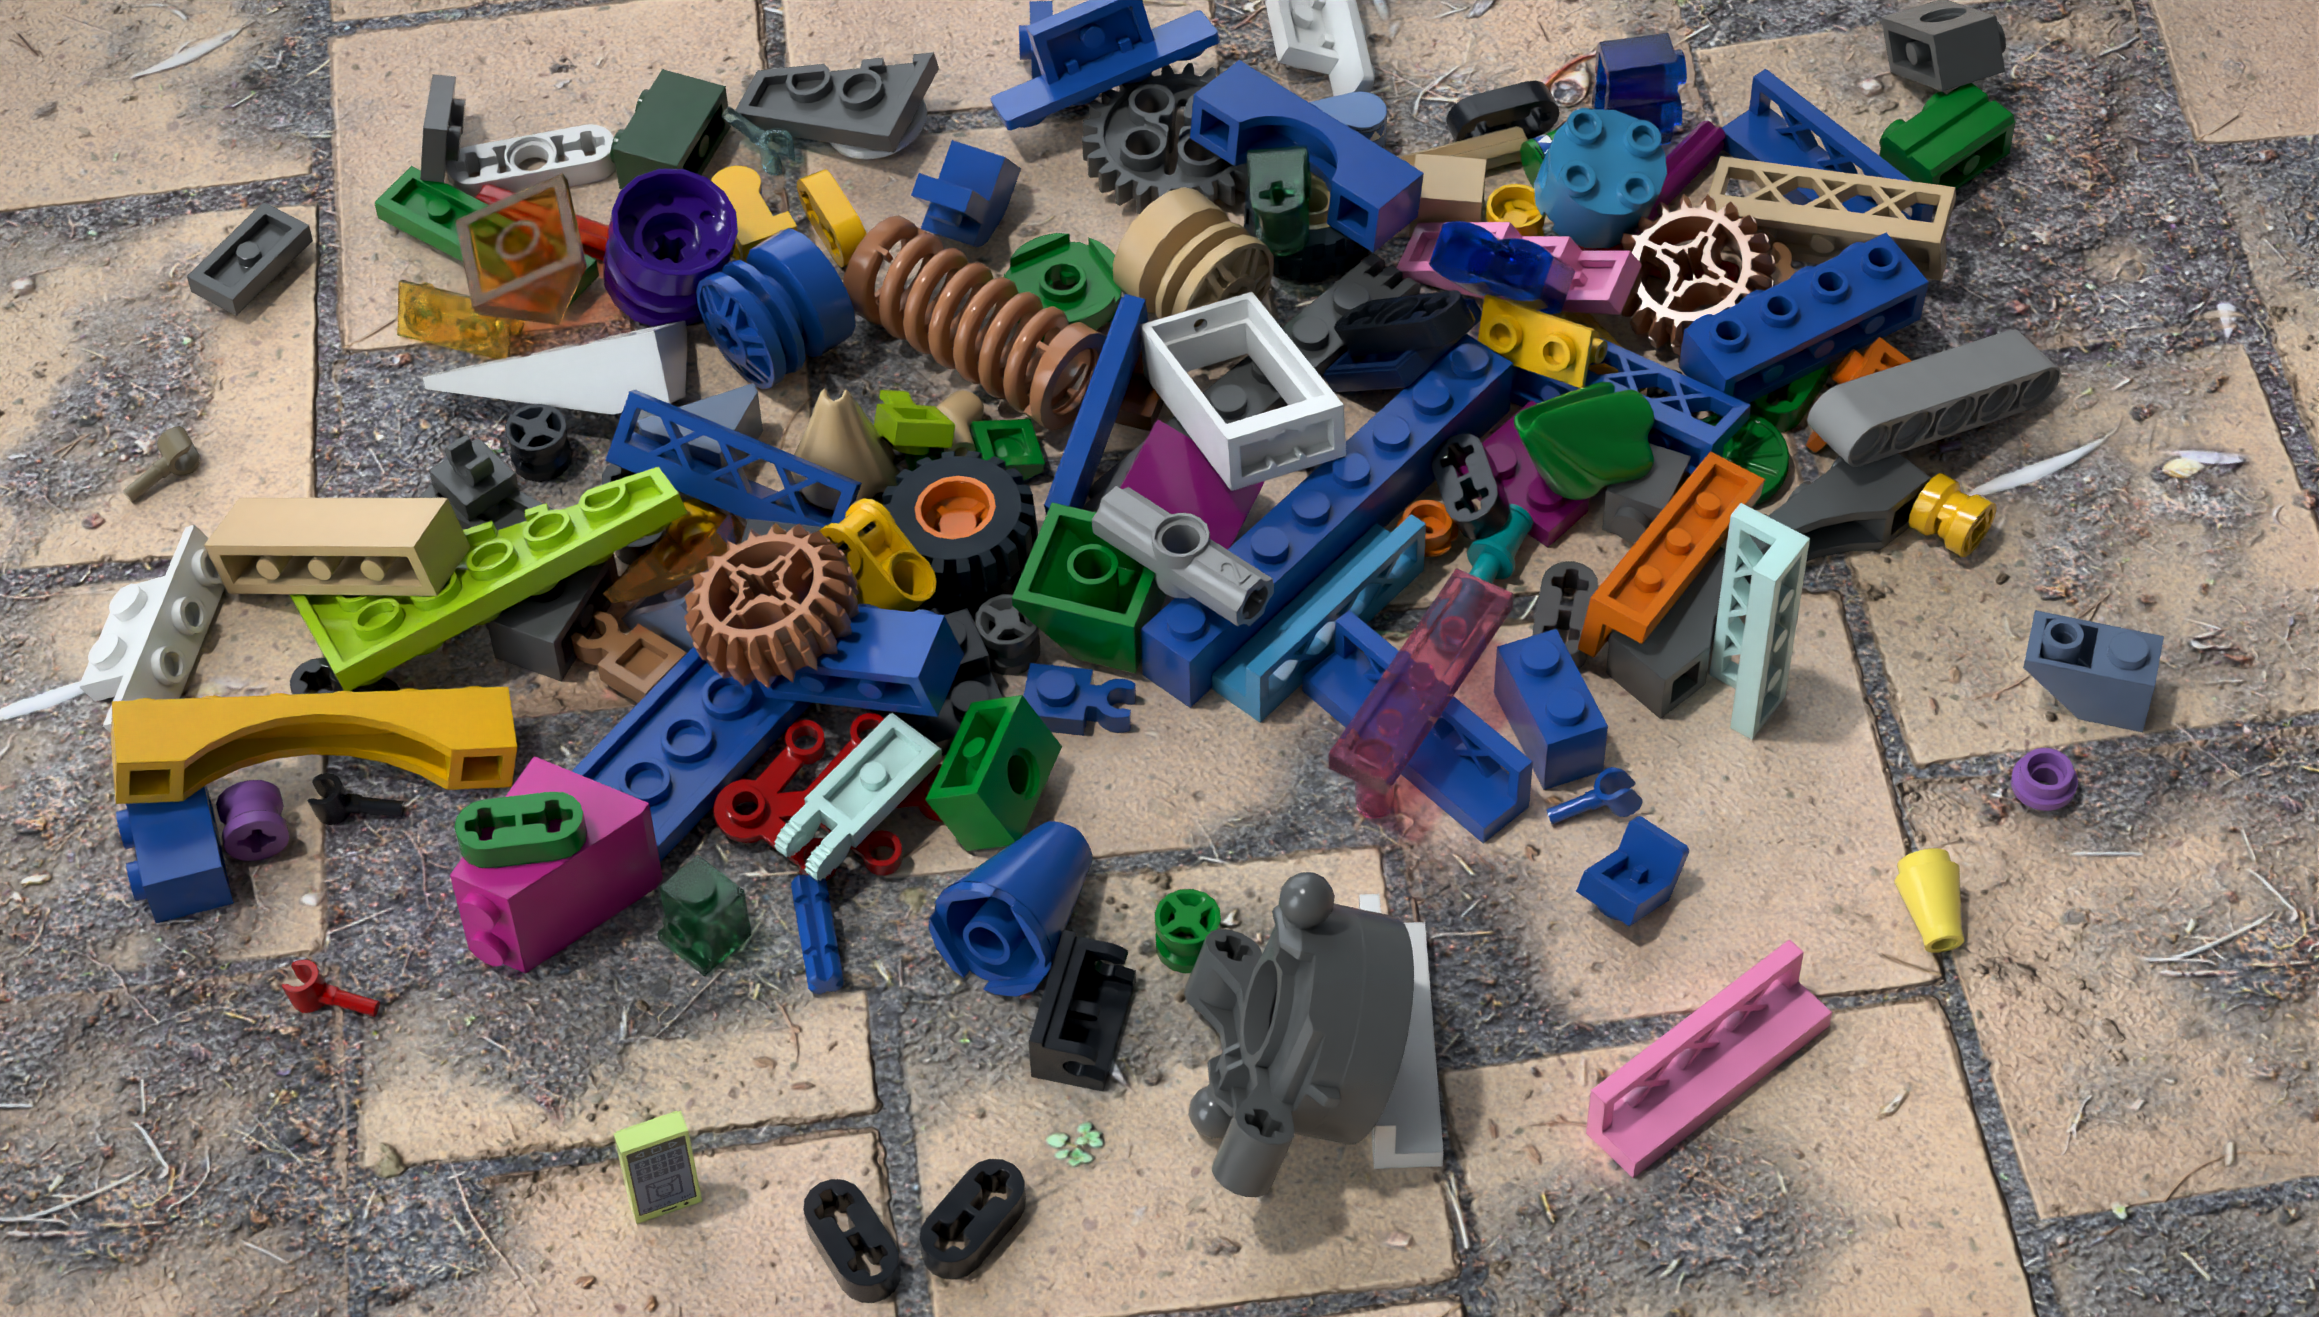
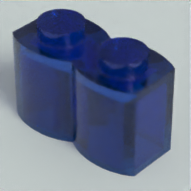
[1592,33,1687,145]
[1429,221,1575,314]

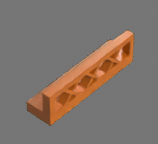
[1578,451,1765,658]

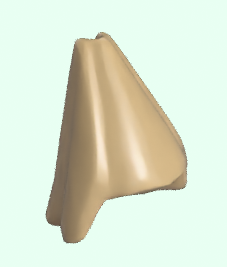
[784,388,900,510]

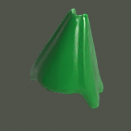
[1514,382,1654,500]

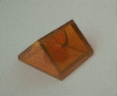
[455,173,587,325]

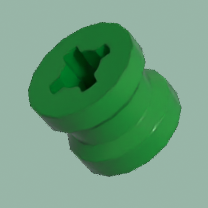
[1155,889,1221,973]

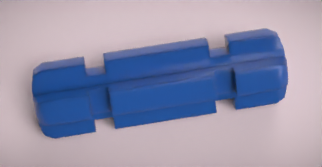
[791,875,844,995]

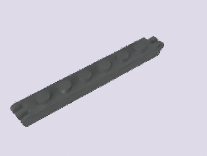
[1082,253,1421,513]

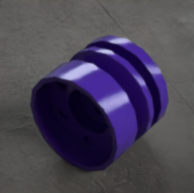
[603,169,738,327]

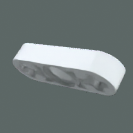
[446,124,616,198]

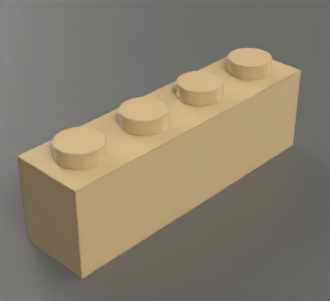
[204,498,471,596]

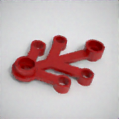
[714,713,943,881]

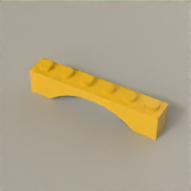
[111,686,517,804]

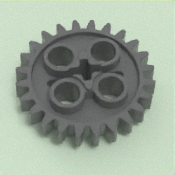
[1082,63,1270,214]

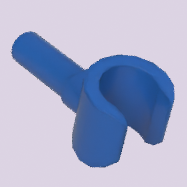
[1546,767,1643,824]

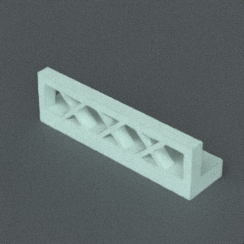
[1709,503,1810,740]

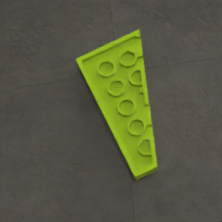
[289,467,687,691]

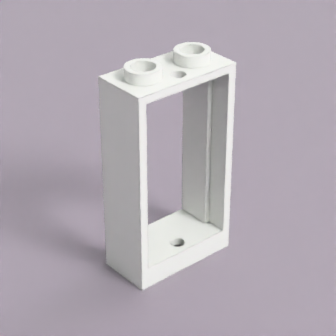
[1140,292,1346,491]

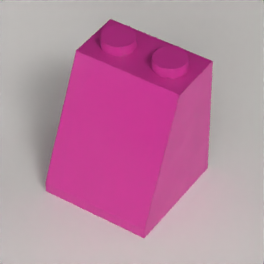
[450,756,663,974]

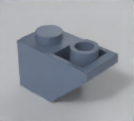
[2023,610,2164,733]

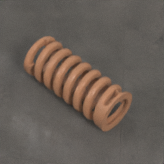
[843,215,1106,431]

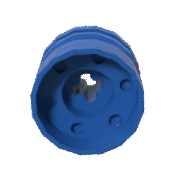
[696,228,856,389]

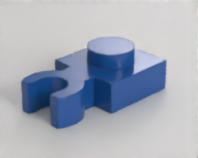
[1023,663,1136,736]

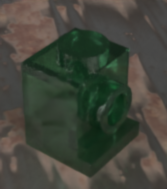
[657,854,752,977]

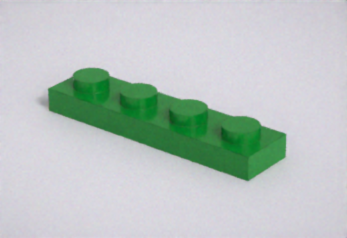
[374,166,599,313]

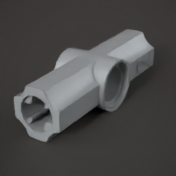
[1092,486,1274,626]

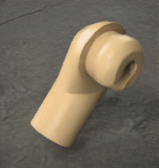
[936,390,984,456]

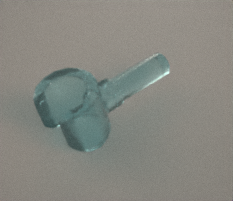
[721,106,796,175]

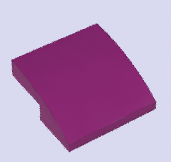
[1119,419,1264,550]

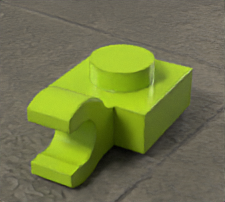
[874,390,955,455]

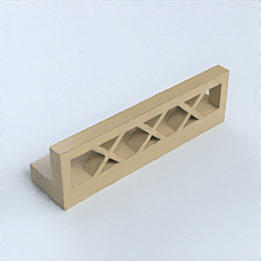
[1708,156,1956,281]

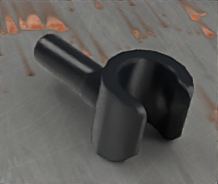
[308,773,404,825]

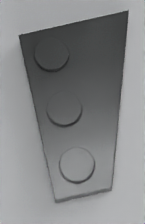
[734,52,939,153]

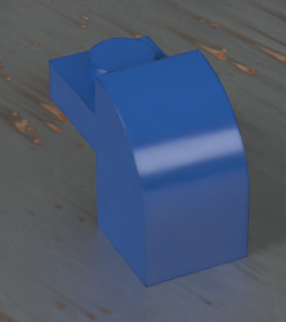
[911,140,1021,247]

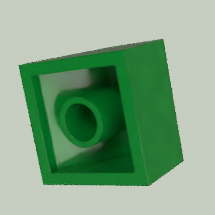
[1012,502,1167,674]

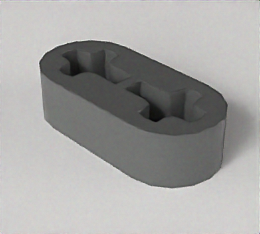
[1532,561,1598,669]

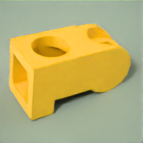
[711,165,798,263]

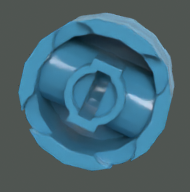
[1534,108,1667,248]

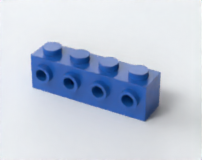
[1678,232,1929,417]

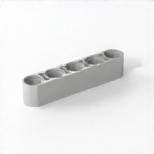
[1807,329,2062,467]

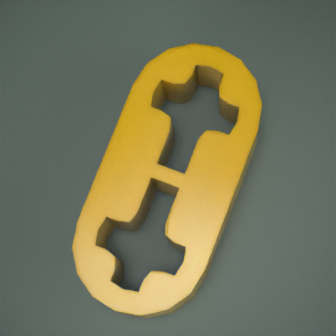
[797,169,867,268]

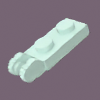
[774,713,942,881]

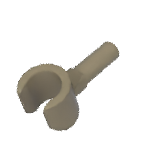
[123,426,200,503]

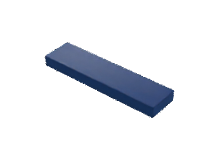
[1044,294,1149,515]

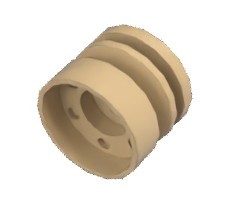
[1113,187,1274,327]

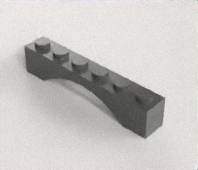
[1606,453,1931,719]

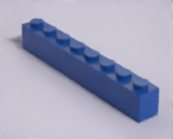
[1141,334,1513,708]

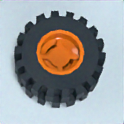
[882,451,1038,613]

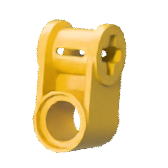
[819,498,937,612]

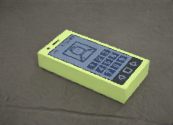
[614,1111,702,1224]

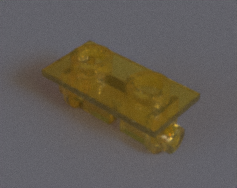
[397,280,526,359]

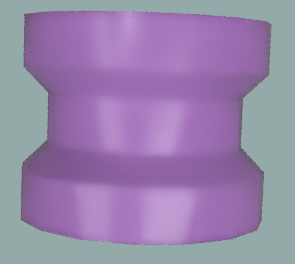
[216,780,290,861]

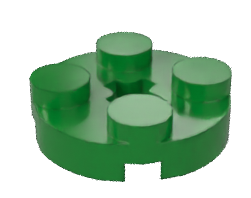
[1004,233,1122,342]

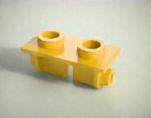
[1478,294,1608,388]

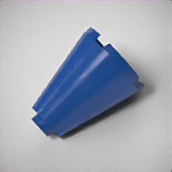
[929,821,1093,997]

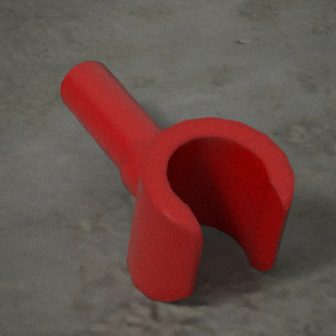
[281,959,380,1017]

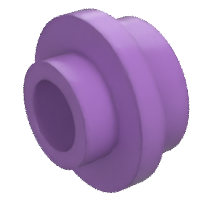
[2011,748,2078,811]

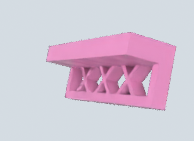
[1586,939,1832,1178]

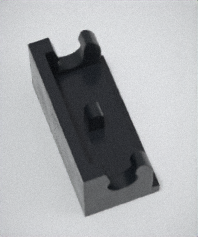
[1029,930,1136,1092]

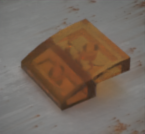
[603,513,745,603]

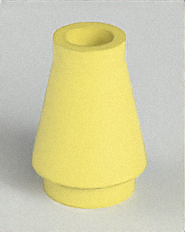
[1894,848,1965,953]

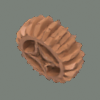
[1621,194,1776,356]
[684,523,860,688]

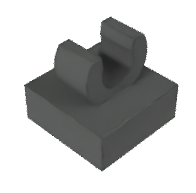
[429,434,519,521]

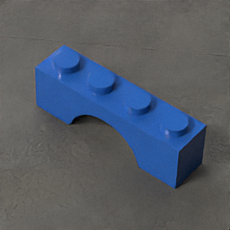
[1190,60,1424,253]

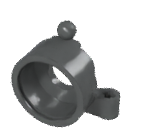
[1184,872,1414,1198]

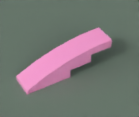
[1397,222,1642,315]

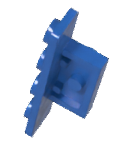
[990,0,1220,130]

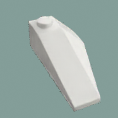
[423,321,688,420]

